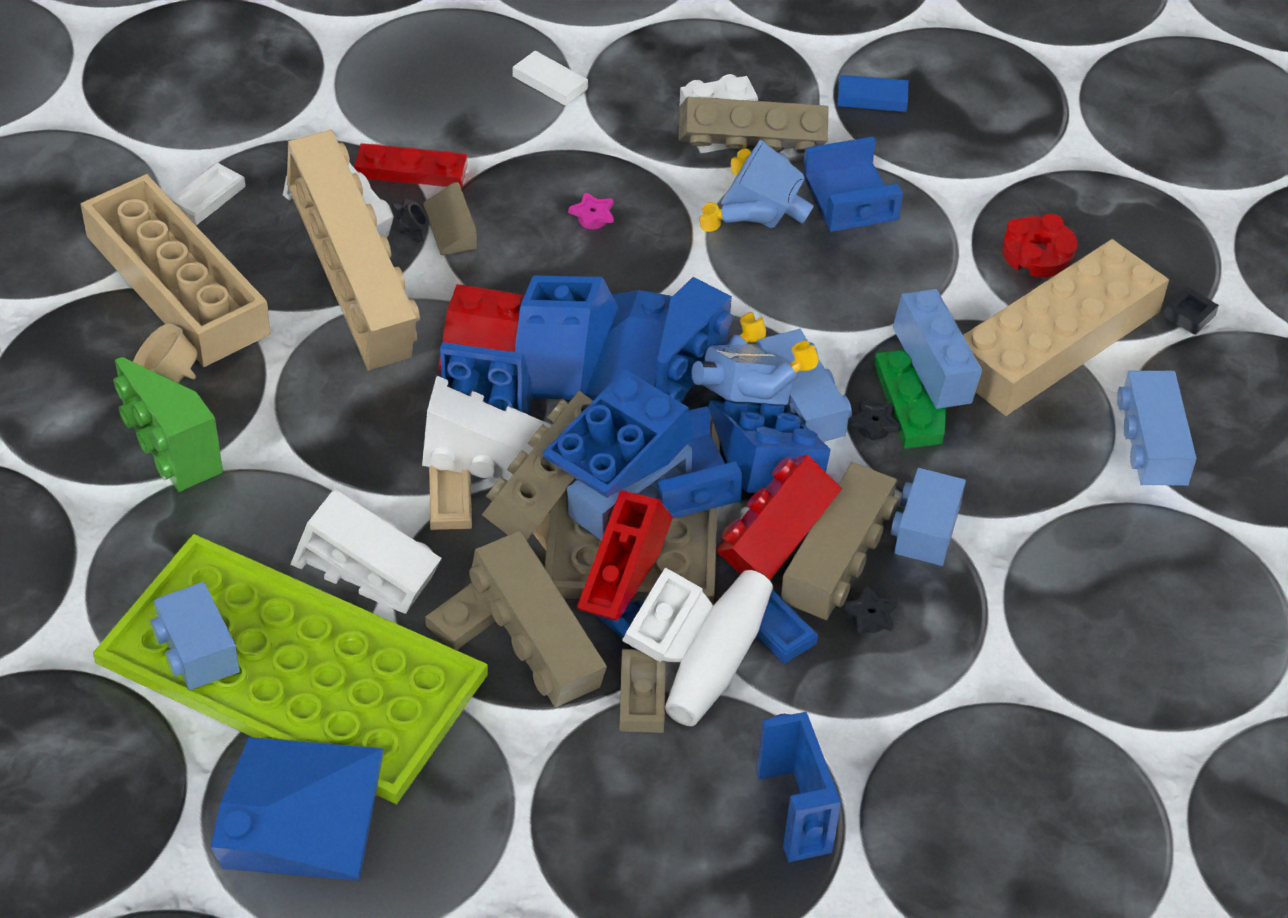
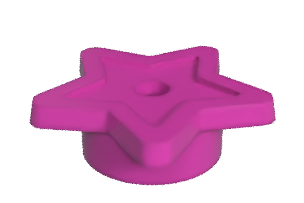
[568,193,614,229]

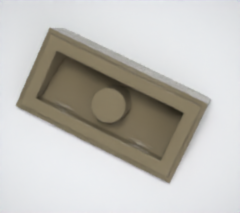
[423,182,477,255]

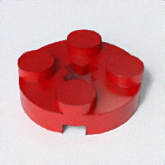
[1002,213,1078,277]

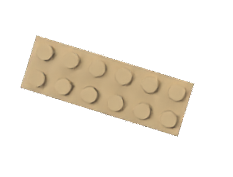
[287,129,420,371]
[80,174,271,367]
[963,239,1169,416]

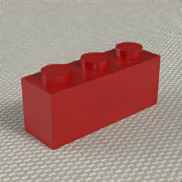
[716,455,842,580]

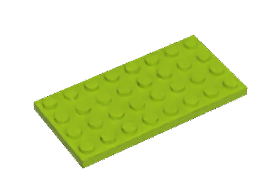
[93,534,488,805]

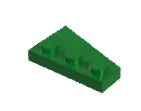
[874,350,946,449]

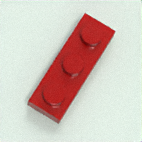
[354,143,468,189]

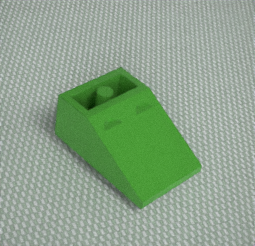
[113,357,223,492]

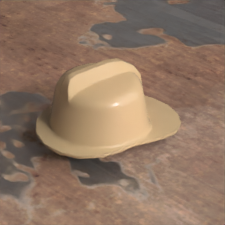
[133,324,198,383]

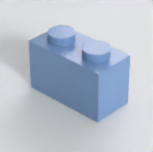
[890,468,966,566]
[150,582,240,690]

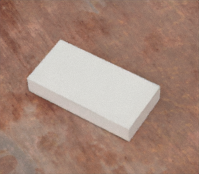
[513,51,588,106]
[170,163,246,225]

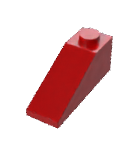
[576,490,673,621]

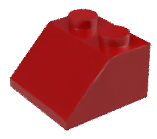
[439,284,525,371]

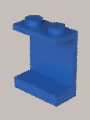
[803,137,903,232]
[657,406,742,518]
[756,711,841,862]

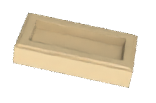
[429,465,472,530]

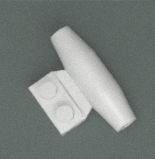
[622,568,773,726]

